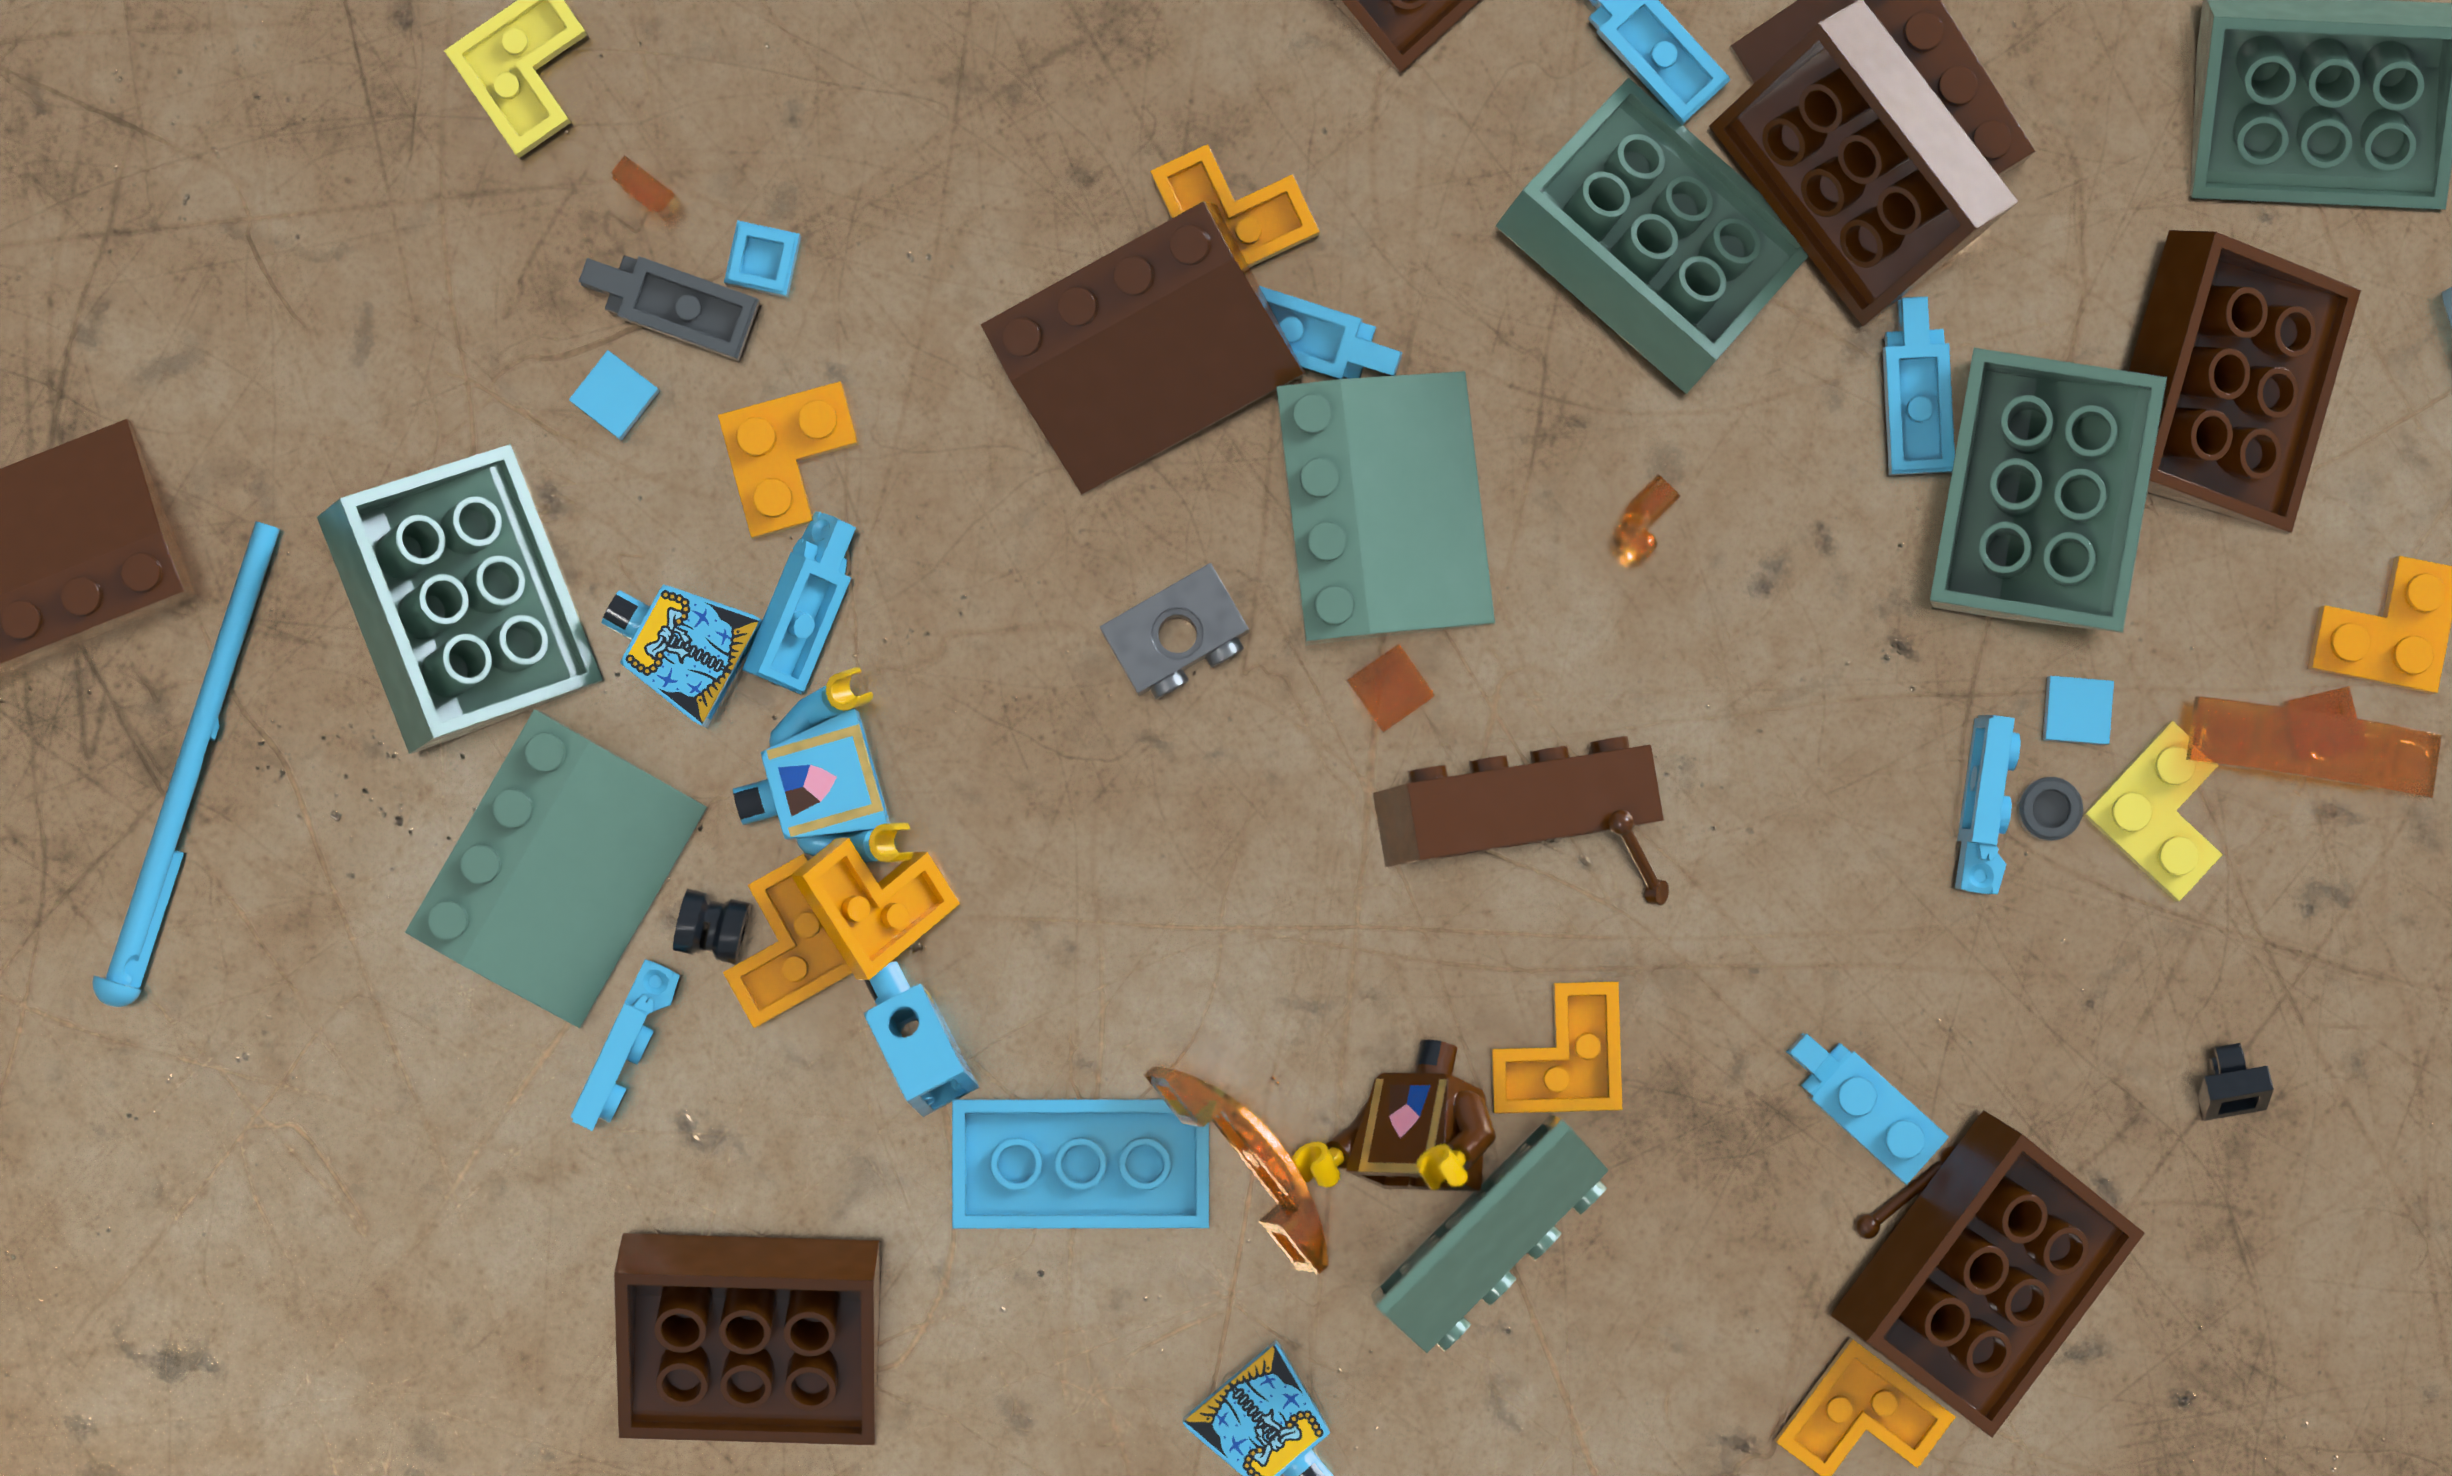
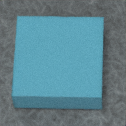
[724,220,801,298]
[569,350,660,440]
[2043,676,2114,745]

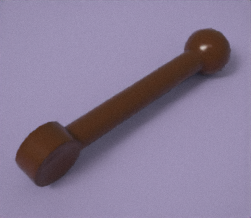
[1608,810,1669,905]
[1855,1146,1956,1239]

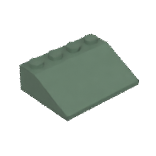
[2190,0,2452,209]
[1495,77,1809,394]
[1930,348,2167,633]
[1276,371,1495,646]
[317,444,603,754]
[405,709,708,1028]
[1371,1114,1609,1353]

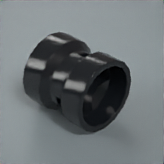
[673,889,751,965]

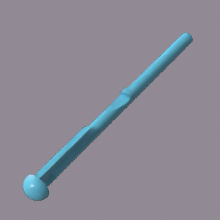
[92,521,280,1007]

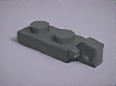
[578,255,760,361]

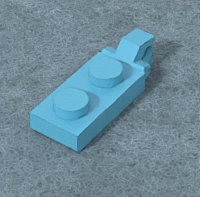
[1588,0,1731,125]
[1259,286,1403,379]
[1882,297,1955,475]
[742,511,856,694]
[1955,715,2021,894]
[571,959,680,1131]
[1786,1033,1949,1185]

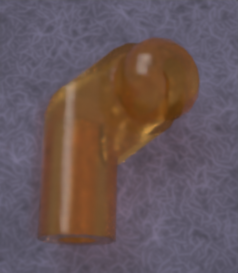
[1612,474,1681,563]

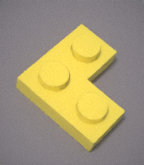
[444,0,587,158]
[2083,721,2223,902]

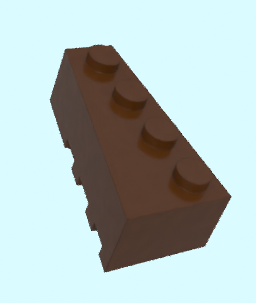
[1373,736,1664,868]

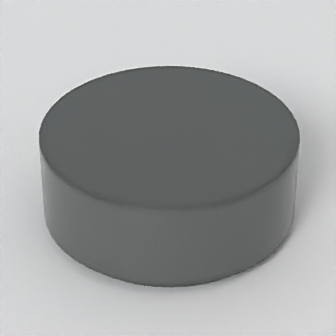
[2016,777,2083,841]

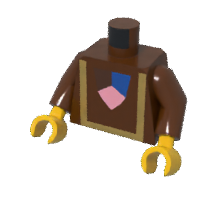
[1292,1040,1496,1192]

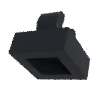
[2198,1043,2274,1121]

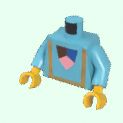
[733,667,913,863]

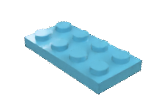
[952,1099,1209,1229]

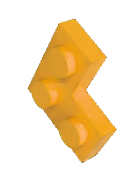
[1150,144,1320,268]
[718,381,859,539]
[2308,556,2452,694]
[790,838,960,980]
[723,854,853,1028]
[1491,982,1622,1114]
[1774,1338,1956,1476]

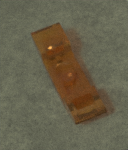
[2186,696,2442,798]
[1144,1066,1329,1274]

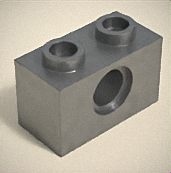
[1100,563,1249,699]

